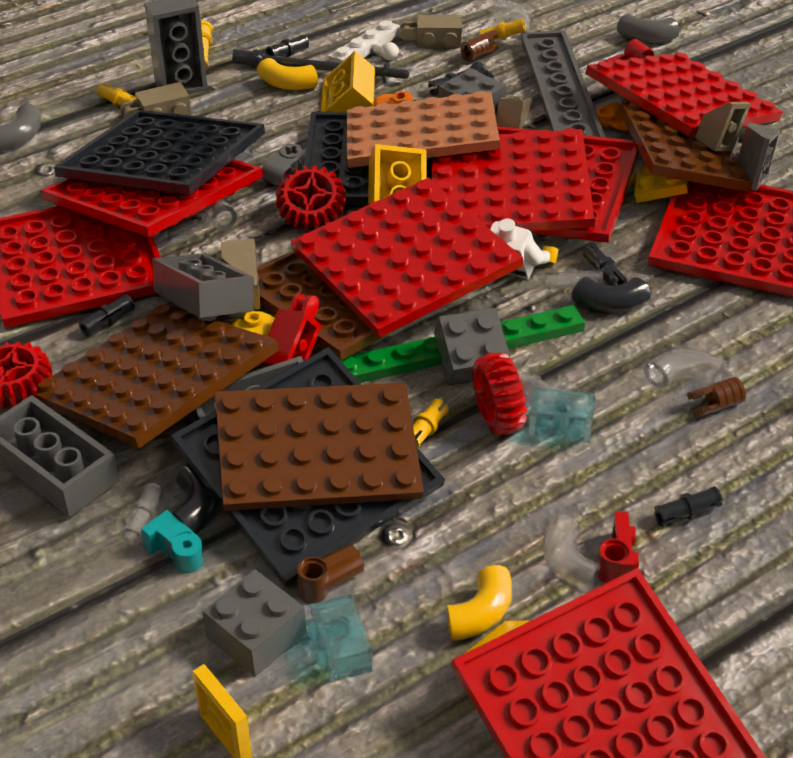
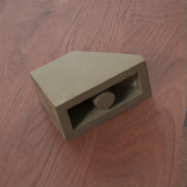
[695,102,751,151]

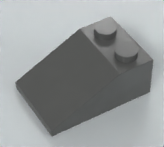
[735,122,780,191]

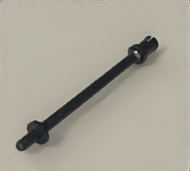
[232,49,410,83]

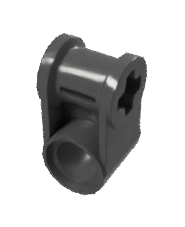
[261,144,303,186]

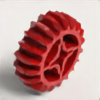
[275,164,346,233]
[0,341,53,411]
[472,352,527,436]

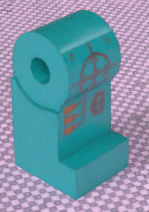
[141,510,204,573]

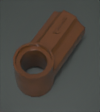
[297,545,364,603]

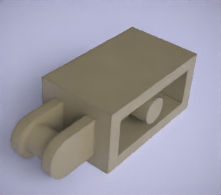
[400,15,462,48]
[120,82,192,118]

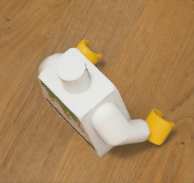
[490,218,559,280]

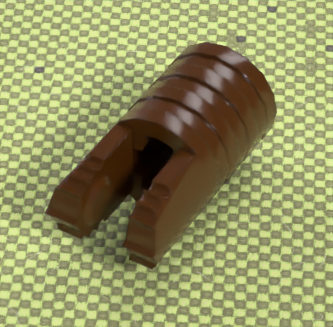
[460,30,499,62]
[687,377,746,419]

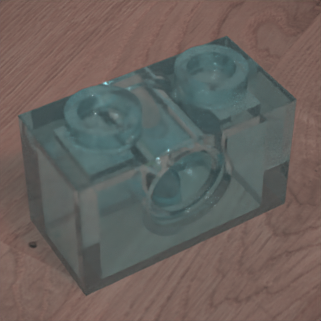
[528,387,595,442]
[306,594,373,683]

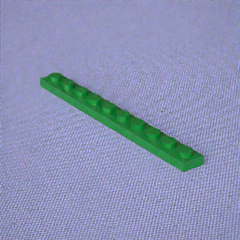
[341,305,585,383]

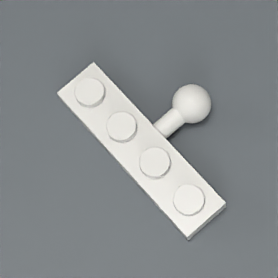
[328,20,400,63]

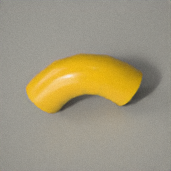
[257,58,318,91]
[447,565,512,641]

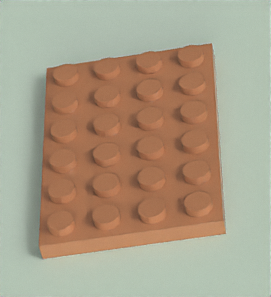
[347,91,500,168]

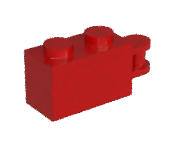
[260,294,322,367]

